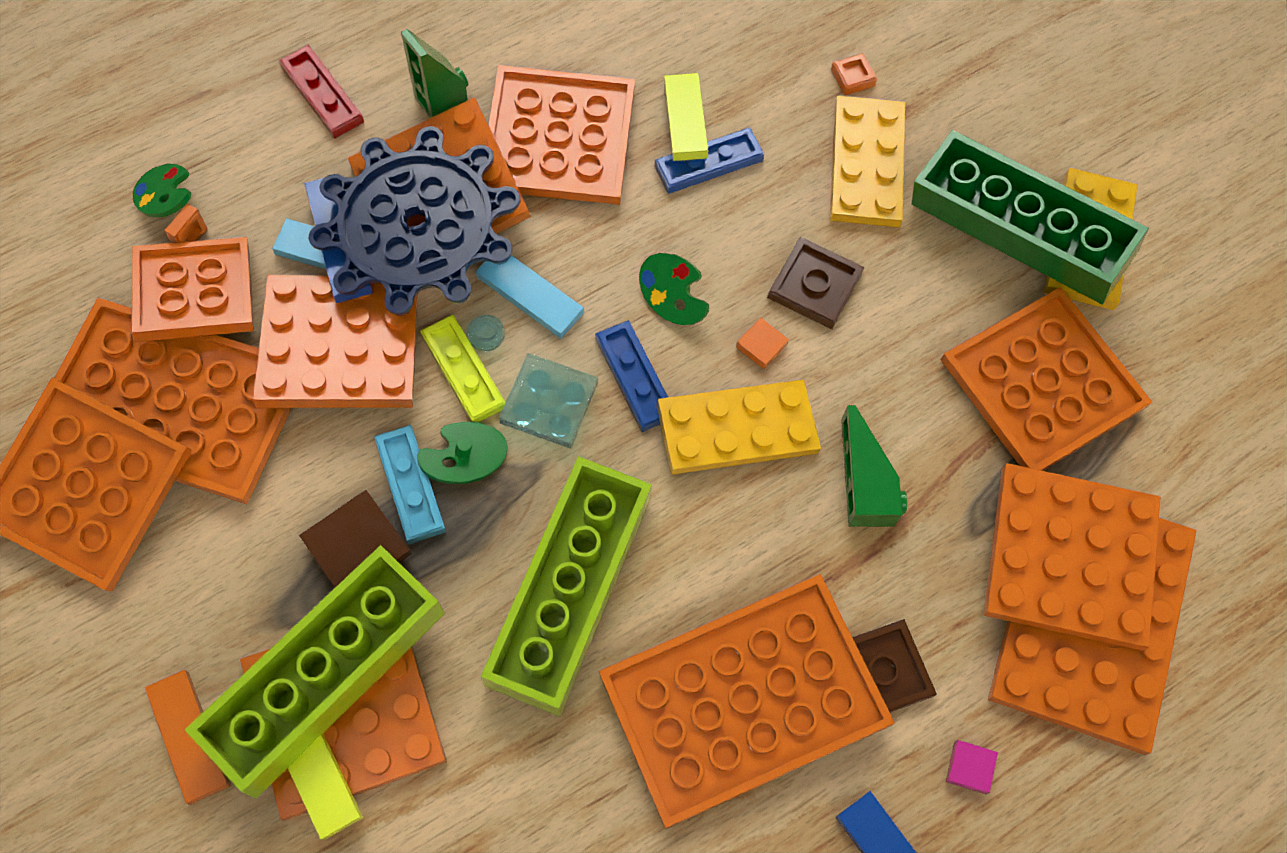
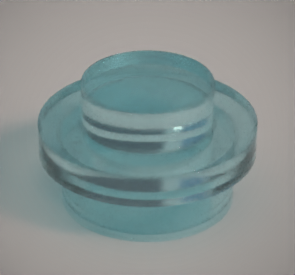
[467,315,505,351]

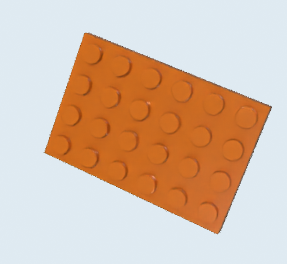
[54,297,292,505]
[987,518,1197,755]
[599,574,895,829]

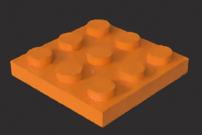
[132,237,254,342]

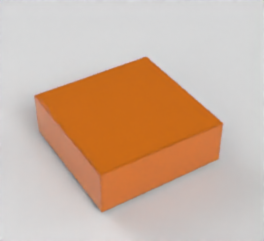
[831,53,877,95]
[164,203,207,243]
[736,317,789,369]

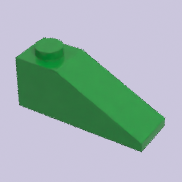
[401,29,469,118]
[841,405,907,527]

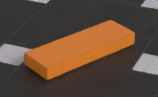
[145,670,230,805]

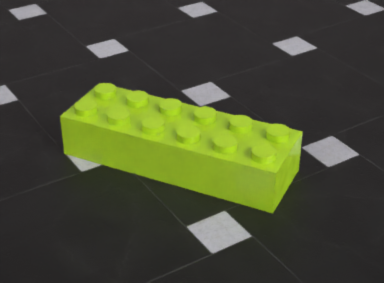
[481,456,652,717]
[185,545,445,799]

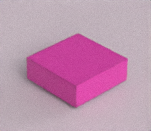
[946,740,998,795]

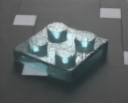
[499,353,598,449]

